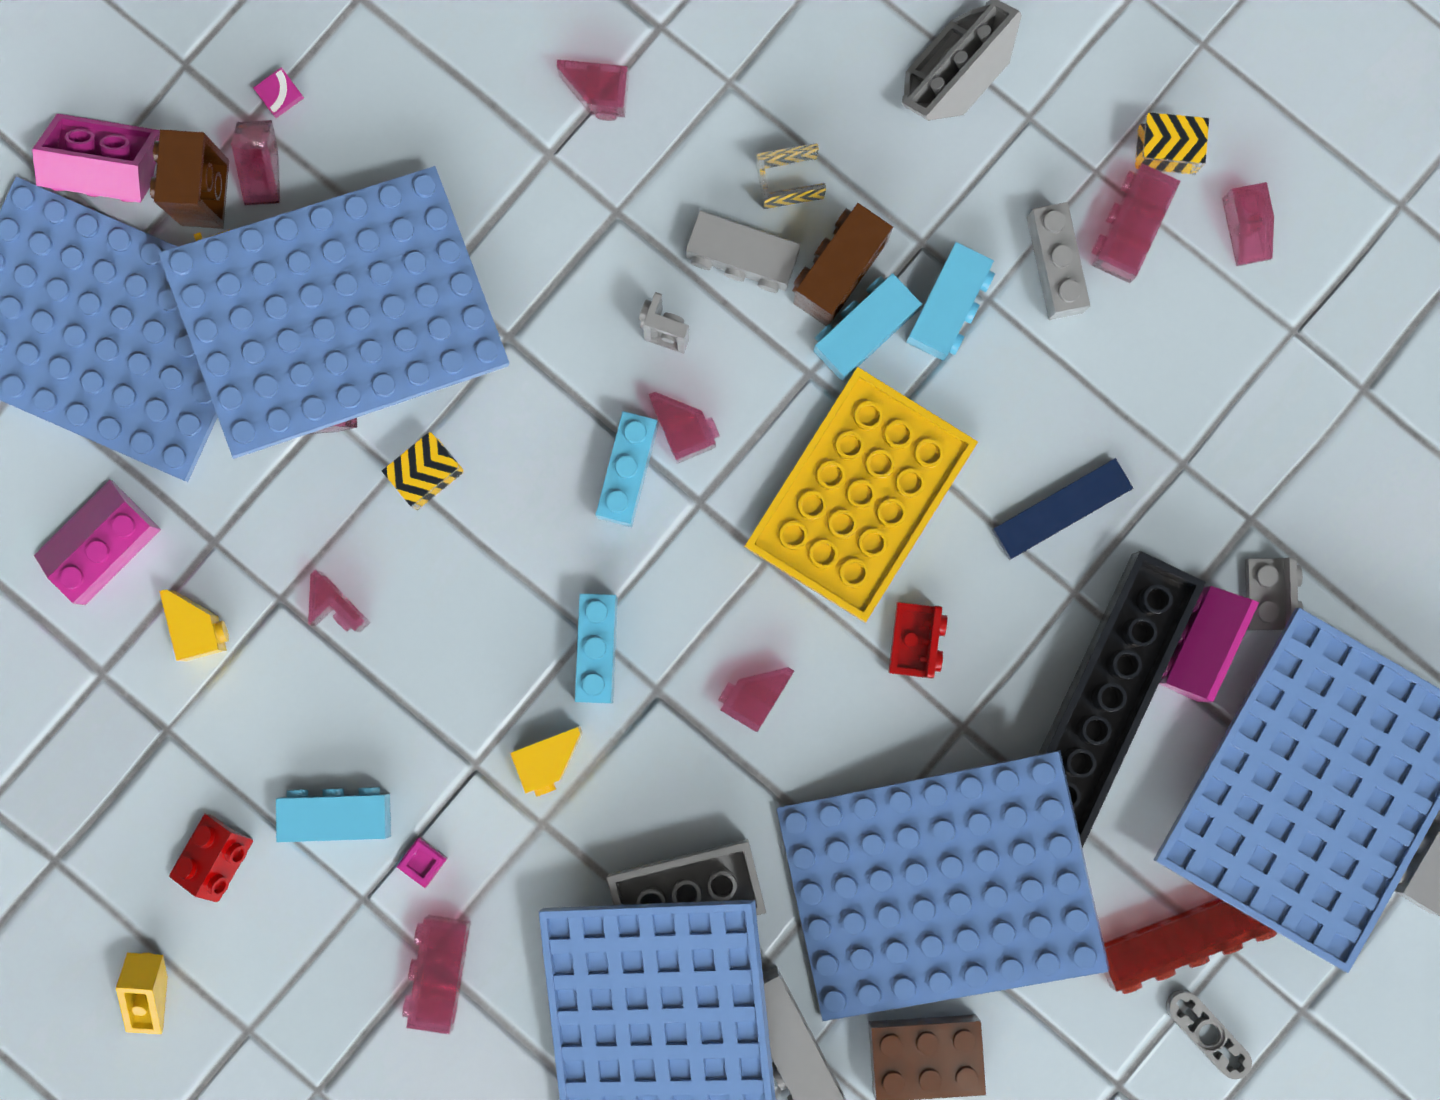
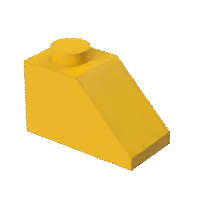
[159,589,229,661]
[510,726,582,797]
[116,952,168,1034]

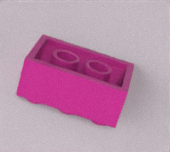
[32,114,160,203]
[34,480,161,605]
[1159,586,1259,702]

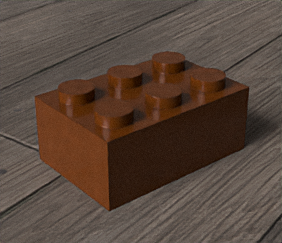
[150,129,229,229]
[792,203,893,326]
[868,1014,986,1100]

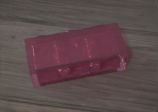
[1091,163,1181,283]
[402,915,471,1035]

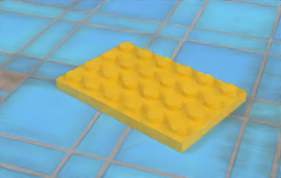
[744,367,978,623]

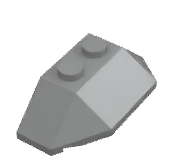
[902,0,1022,121]

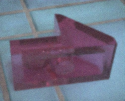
[308,569,371,632]

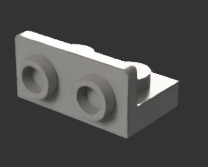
[639,292,689,354]
[1245,557,1304,630]

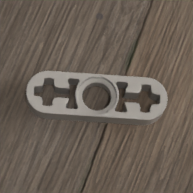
[1166,990,1252,1079]

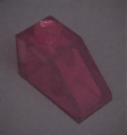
[557,59,629,121]
[231,120,280,205]
[1222,182,1274,267]
[649,392,720,464]
[718,667,794,732]

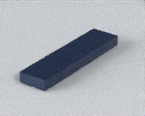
[992,458,1134,560]

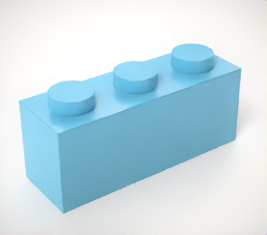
[906,242,995,361]
[814,273,922,382]
[596,411,659,527]
[575,594,618,704]
[276,787,391,842]

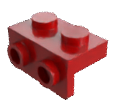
[888,602,948,679]
[169,813,253,902]

